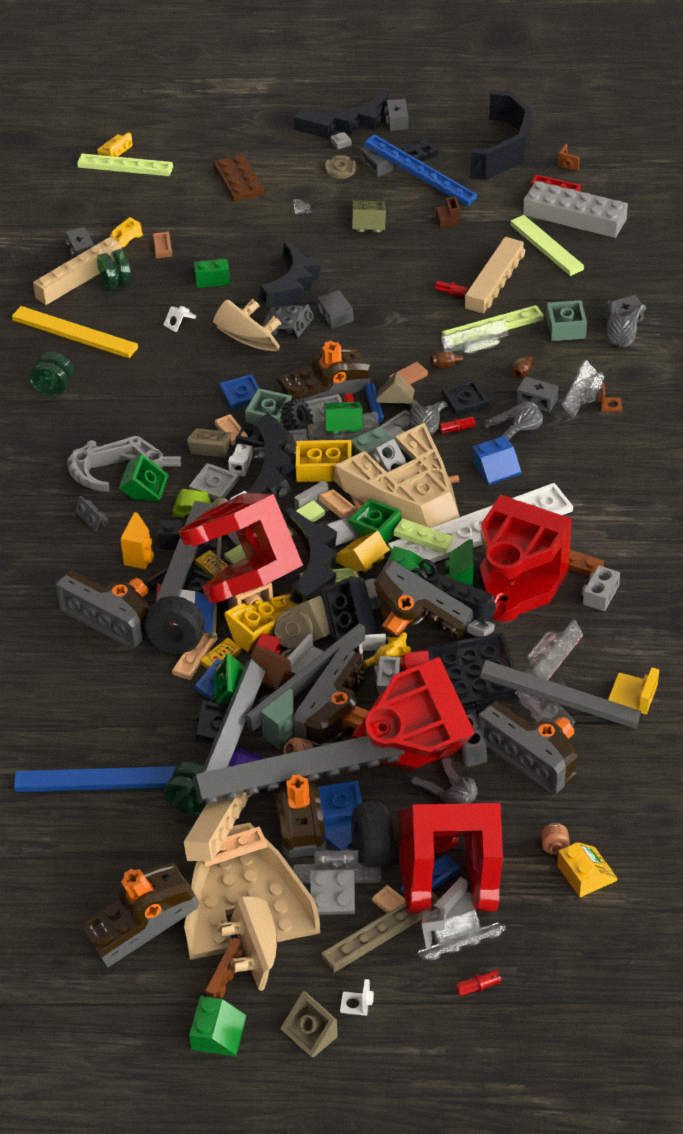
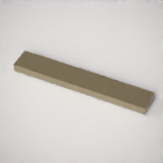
[321,890,439,973]

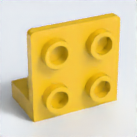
[608,667,659,715]

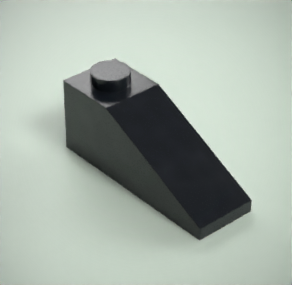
[158,520,218,550]

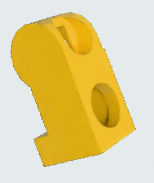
[110,217,143,247]

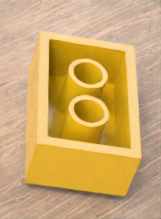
[296,440,352,482]

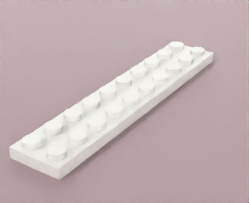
[388,483,573,563]

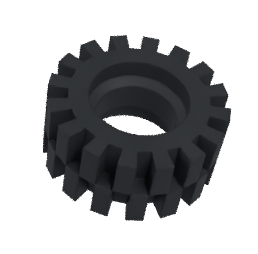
[281,398,313,433]

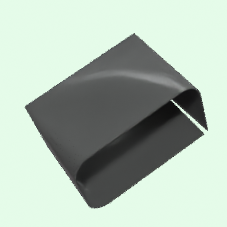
[317,290,354,329]
[457,714,487,767]

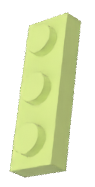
[394,518,454,554]

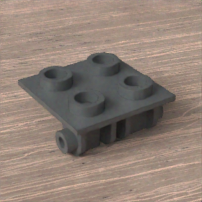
[262,305,303,337]

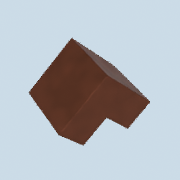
[436,197,460,228]

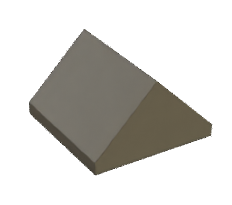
[376,372,415,403]
[187,428,231,458]
[285,596,331,641]
[280,991,338,1057]

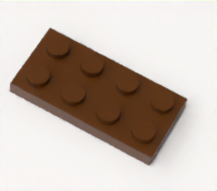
[214,154,264,202]

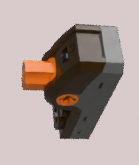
[277,341,370,401]
[373,559,473,639]
[56,570,150,649]
[293,647,369,747]
[479,701,578,794]
[274,774,326,858]
[81,863,200,967]

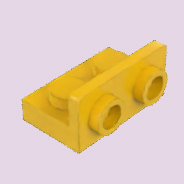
[97,132,132,157]

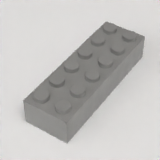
[523,181,628,238]

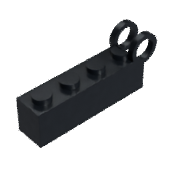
[411,559,496,624]

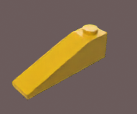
[225,594,296,652]

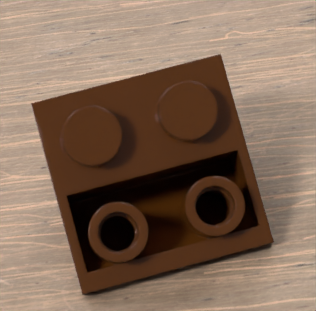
[250,645,292,697]

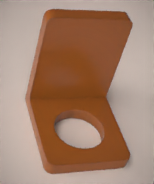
[558,144,580,171]
[598,382,622,412]

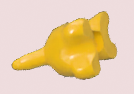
[364,632,411,670]

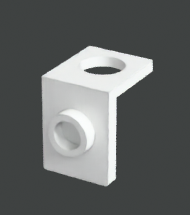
[163,306,196,332]
[359,634,386,659]
[340,979,374,1016]

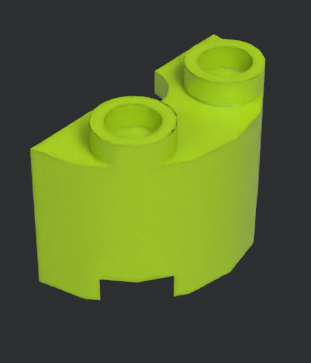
[172,489,212,518]

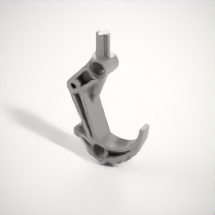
[67,436,181,492]

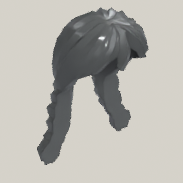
[605,300,647,348]
[406,399,449,436]
[483,401,543,440]
[411,757,478,804]

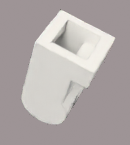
[228,444,253,477]

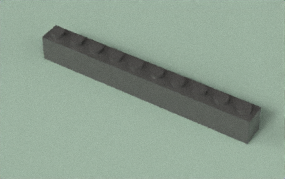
[193,736,405,805]

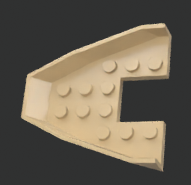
[334,423,460,528]
[184,823,320,960]

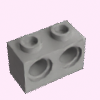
[370,439,407,472]
[581,565,620,611]

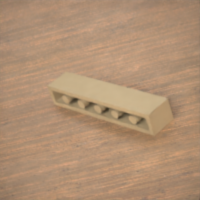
[33,237,123,305]
[465,237,525,314]
[184,793,251,861]

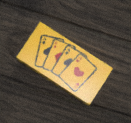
[195,550,229,577]
[200,638,242,669]

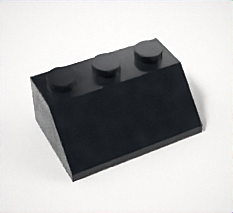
[320,576,378,644]

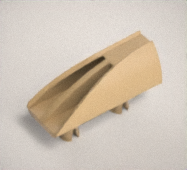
[213,299,281,351]
[217,897,277,991]

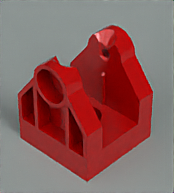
[178,493,303,603]
[479,494,572,622]
[350,657,475,772]
[398,803,503,914]

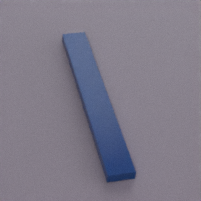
[364,135,477,207]
[14,766,182,792]

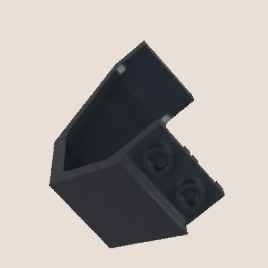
[470,89,532,180]

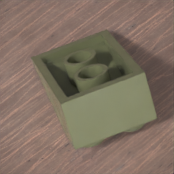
[352,200,386,232]

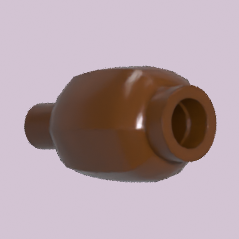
[430,351,463,368]
[512,356,533,378]

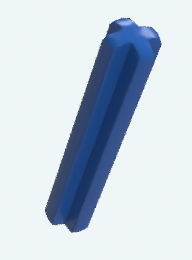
[365,383,384,423]

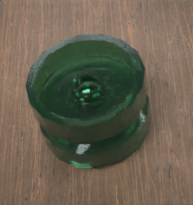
[97,249,132,291]
[29,351,74,397]
[163,762,206,815]

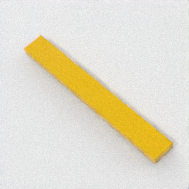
[12,306,138,358]

